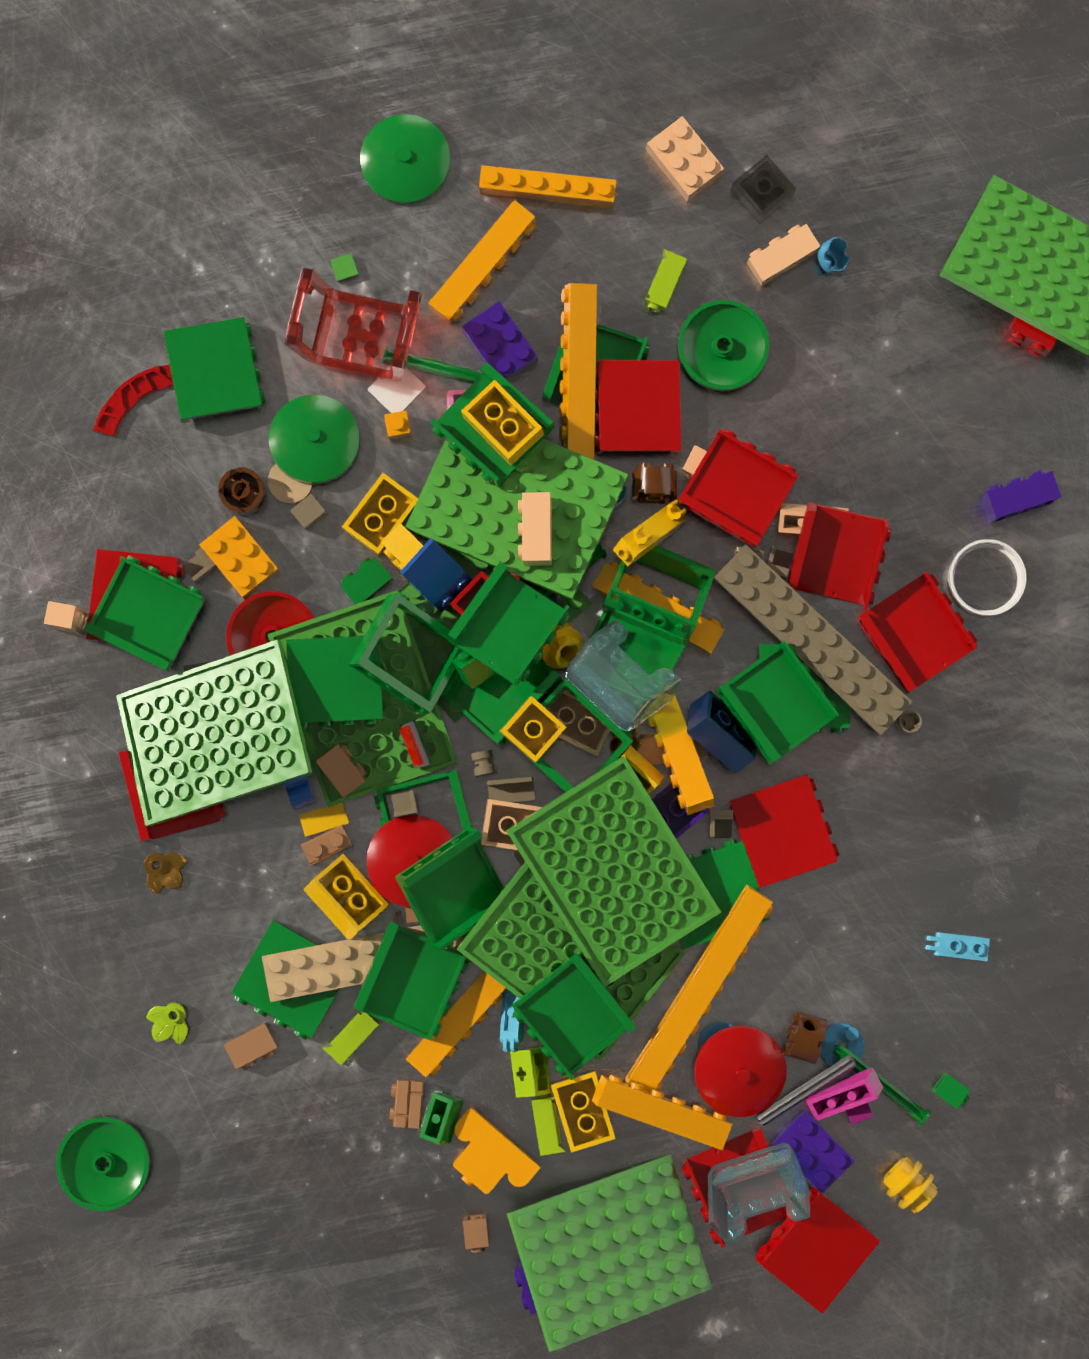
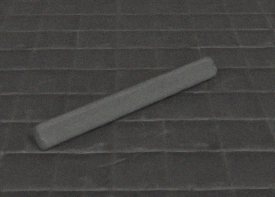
[757,1055,856,1126]

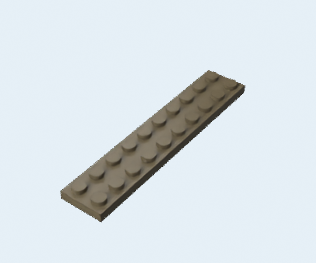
[714,544,912,736]

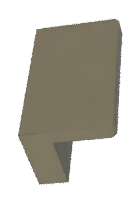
[487,777,535,803]

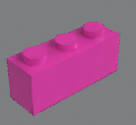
[806,1067,883,1121]

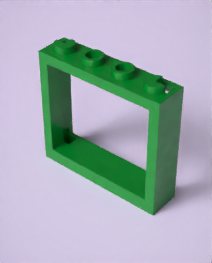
[604,545,716,640]
[349,593,462,714]
[512,679,633,792]
[374,769,472,831]

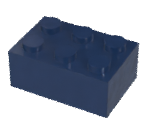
[687,690,756,774]

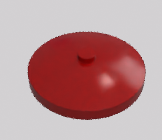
[226,591,314,656]
[367,815,453,907]
[694,1025,787,1117]

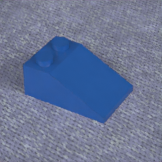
[400,538,472,613]

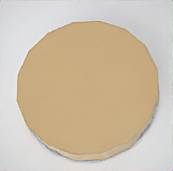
[268,464,313,504]

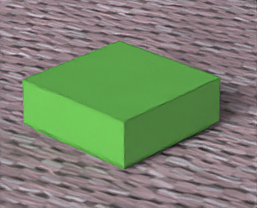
[330,253,359,282]

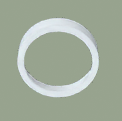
[948,539,1026,617]

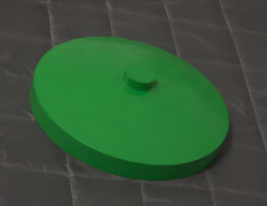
[360,114,450,204]
[678,300,769,391]
[269,395,360,485]
[56,1117,150,1211]

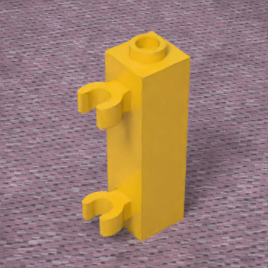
[613,500,688,566]

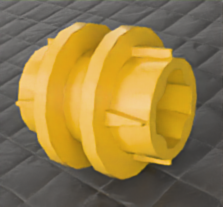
[541,622,583,669]
[883,1157,938,1214]

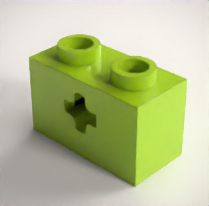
[510,1047,552,1098]

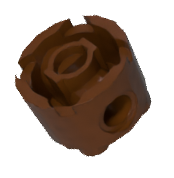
[632,463,677,504]
[218,467,266,516]
[783,1011,827,1064]

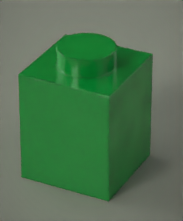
[932,1073,970,1109]

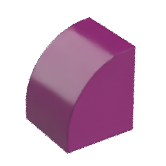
[844,1103,873,1125]

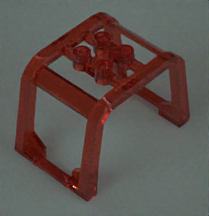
[284,267,423,382]

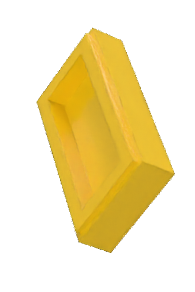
[299,803,350,837]

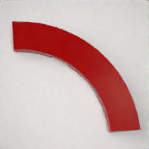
[92,365,174,437]

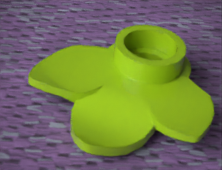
[146,1002,188,1045]

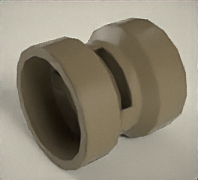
[897,710,922,734]
[471,750,497,777]

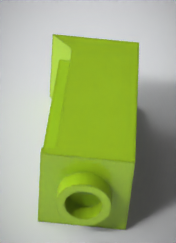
[644,249,687,313]
[322,1011,380,1065]
[531,1094,566,1156]

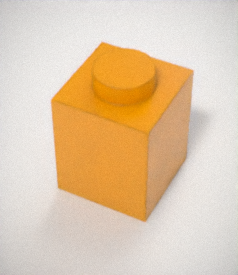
[384,410,412,441]

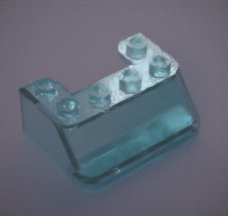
[565,619,681,731]
[708,1143,810,1244]

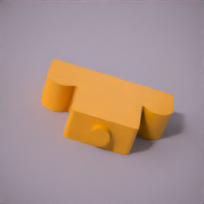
[453,1106,541,1194]

